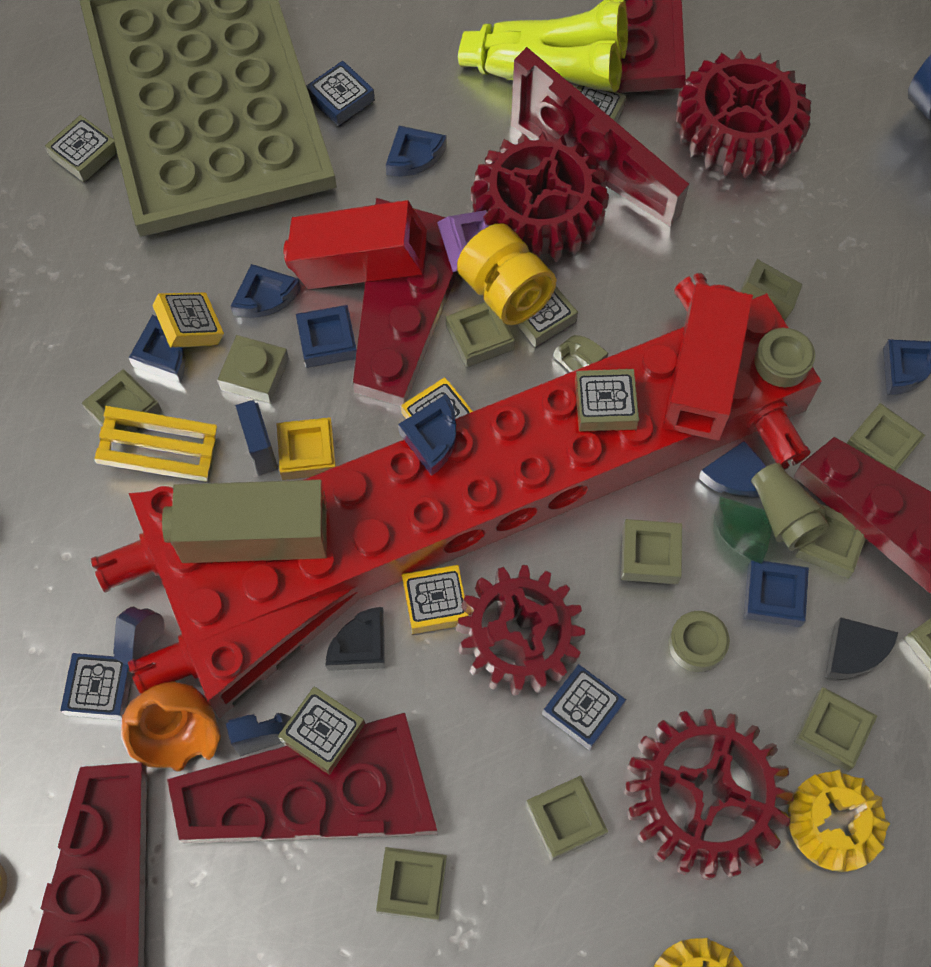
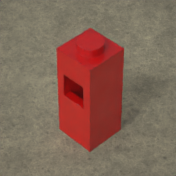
[283,200,427,289]
[663,283,753,441]

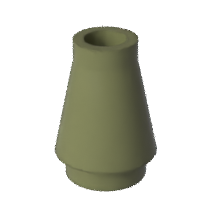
[751,463,829,551]

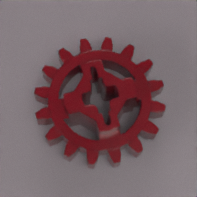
[456,565,585,696]

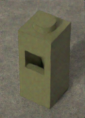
[162,480,327,563]

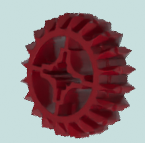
[675,50,812,179]
[471,131,609,263]
[624,709,794,880]

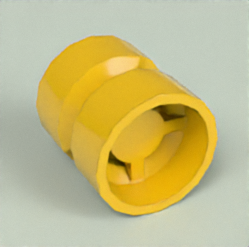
[457,223,557,325]

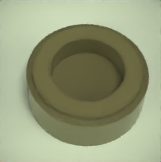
[754,328,815,387]
[668,611,730,672]

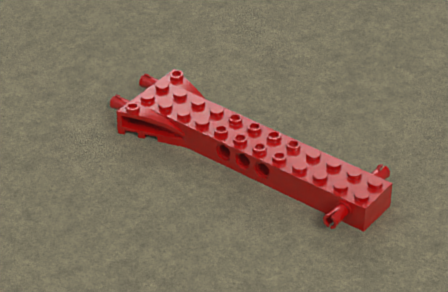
[91,273,822,718]

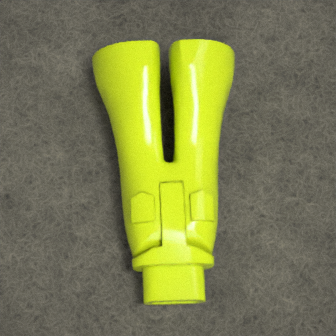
[458,0,628,92]

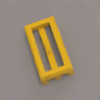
[94,406,217,482]

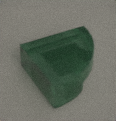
[715,497,772,564]

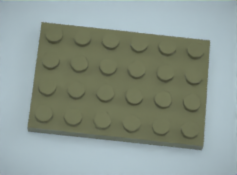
[79,0,337,237]

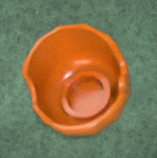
[121,682,221,772]

